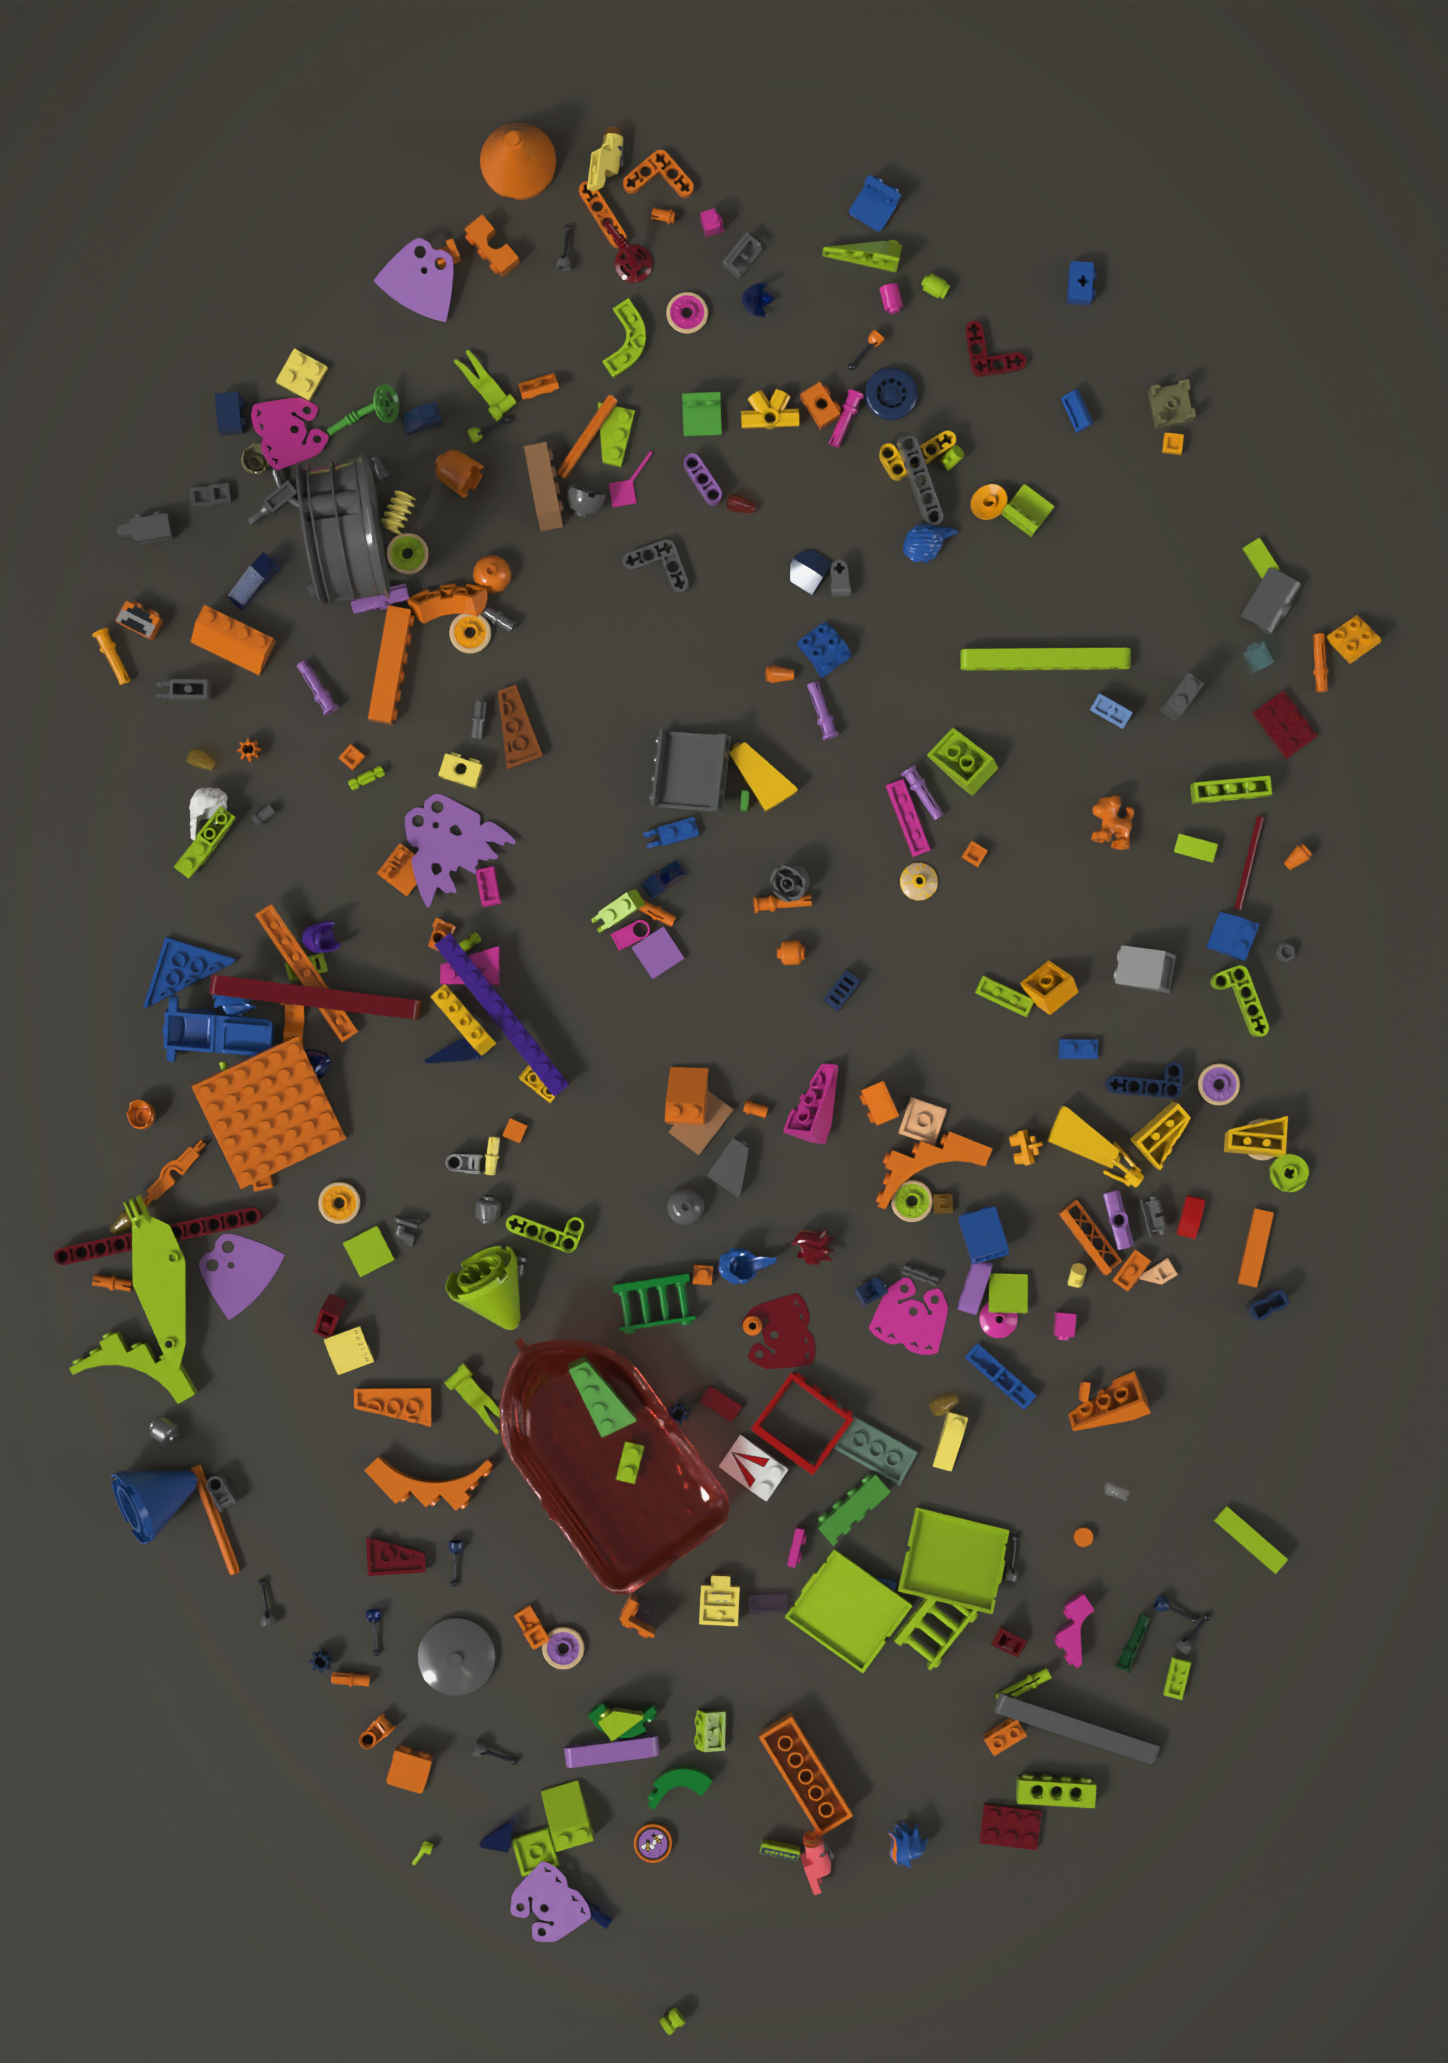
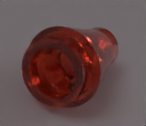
[726,493,755,514]

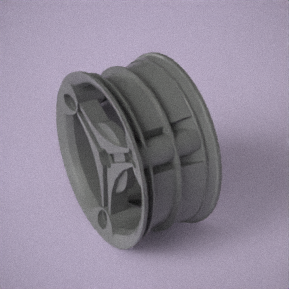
[295,451,391,608]

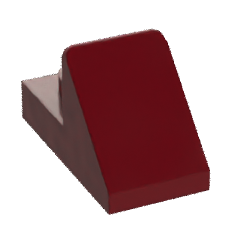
[991,1625,1027,1658]

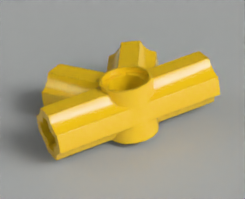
[741,389,799,430]

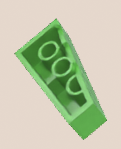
[568,1356,637,1437]
[817,1472,891,1546]

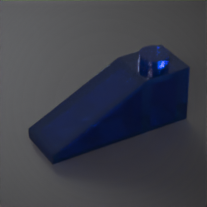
[227,552,280,610]
[424,1037,485,1064]

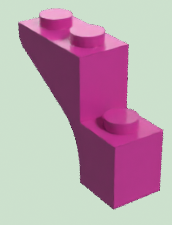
[1053,1592,1095,1669]

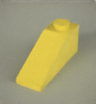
[933,1411,968,1471]

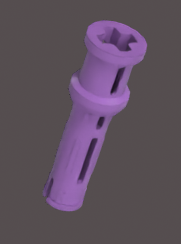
[296,660,339,716]
[807,681,839,740]
[901,765,944,820]

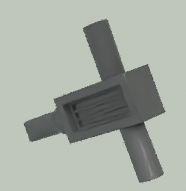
[247,469,299,525]

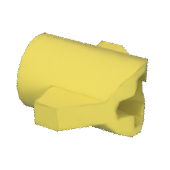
[1067,1263,1087,1288]

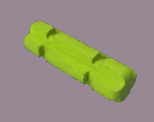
[348,766,385,790]
[459,932,482,952]

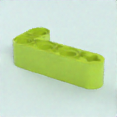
[1210,965,1269,1037]
[506,1215,585,1253]

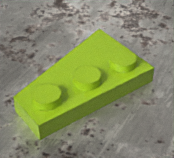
[598,402,635,468]

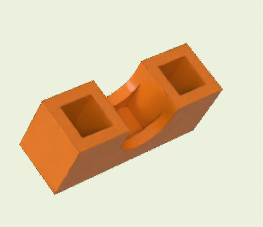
[465,215,520,278]

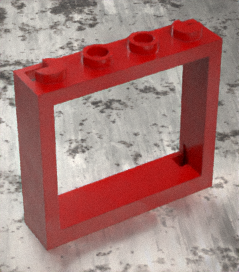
[750,1372,854,1475]

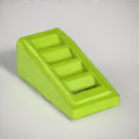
[285,953,328,982]

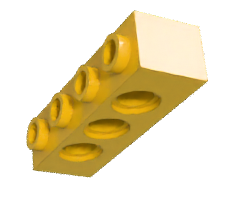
[430,984,497,1056]

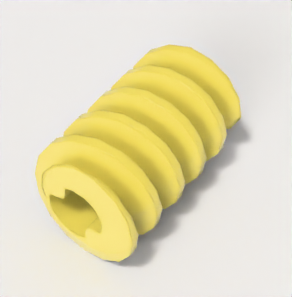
[380,491,416,535]

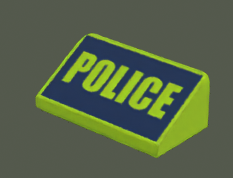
[760,1839,800,1861]

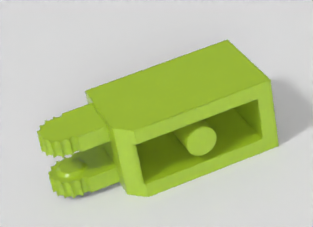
[591,889,646,933]

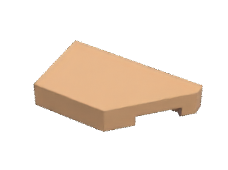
[1139,1258,1178,1284]

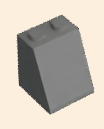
[1114,945,1176,993]

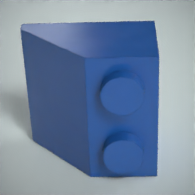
[1206,912,1259,961]

